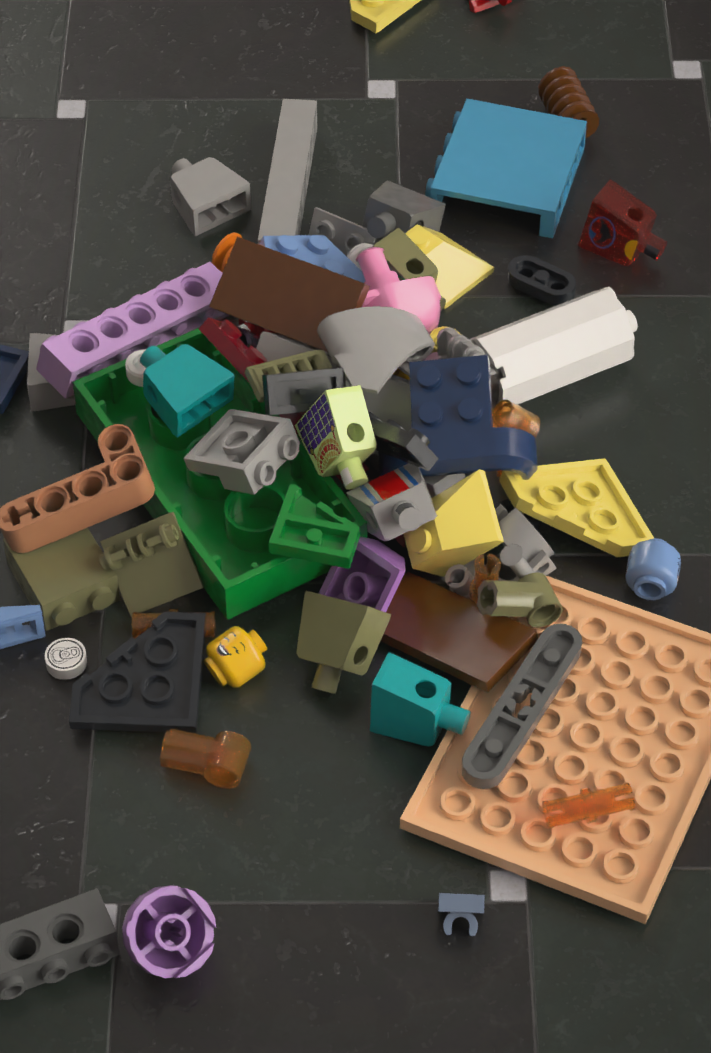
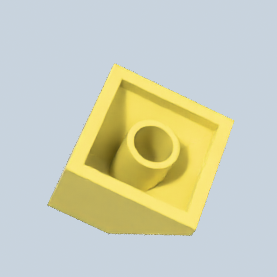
[405,224,494,309]
[404,469,504,577]

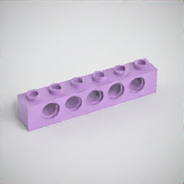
[36,262,229,399]

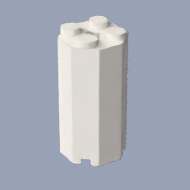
[469,287,638,411]

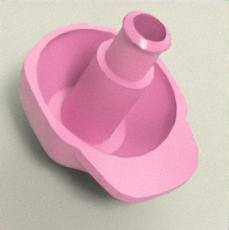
[356,247,441,334]

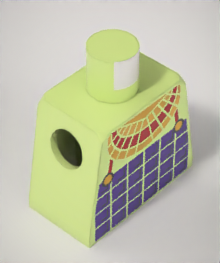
[295,385,377,490]

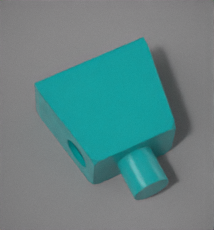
[140,344,234,438]
[370,652,471,747]

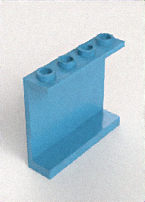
[425,98,587,238]

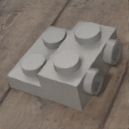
[183,409,300,495]

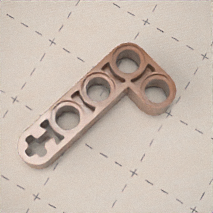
[0,424,155,553]

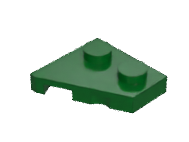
[269,484,360,569]

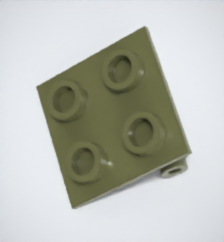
[99,512,204,616]

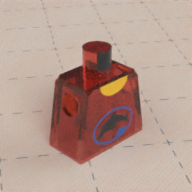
[578,179,667,266]

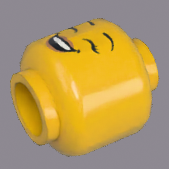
[203,626,267,688]

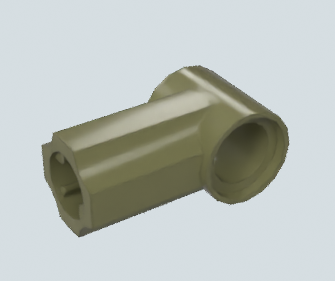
[477,572,563,628]

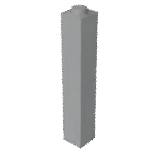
[258,99,317,244]

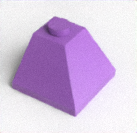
[318,536,406,612]

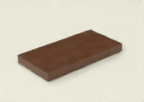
[209,237,370,353]
[381,572,538,693]

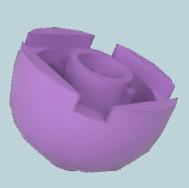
[122,885,216,978]

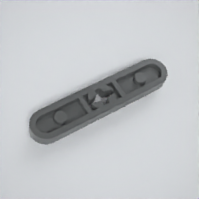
[462,624,582,789]

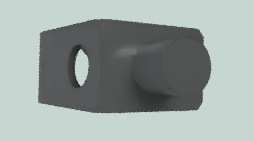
[362,180,446,239]

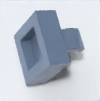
[438,893,485,936]

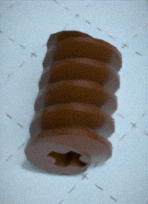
[538,66,599,138]

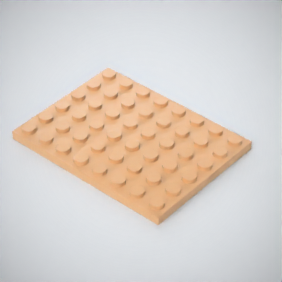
[400,576,711,924]

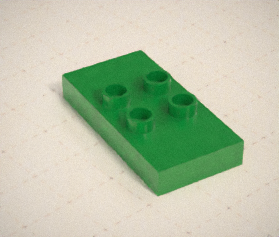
[73,328,367,620]

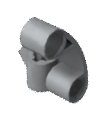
[317,306,435,394]

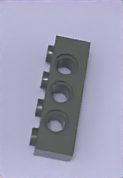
[0,888,120,1000]

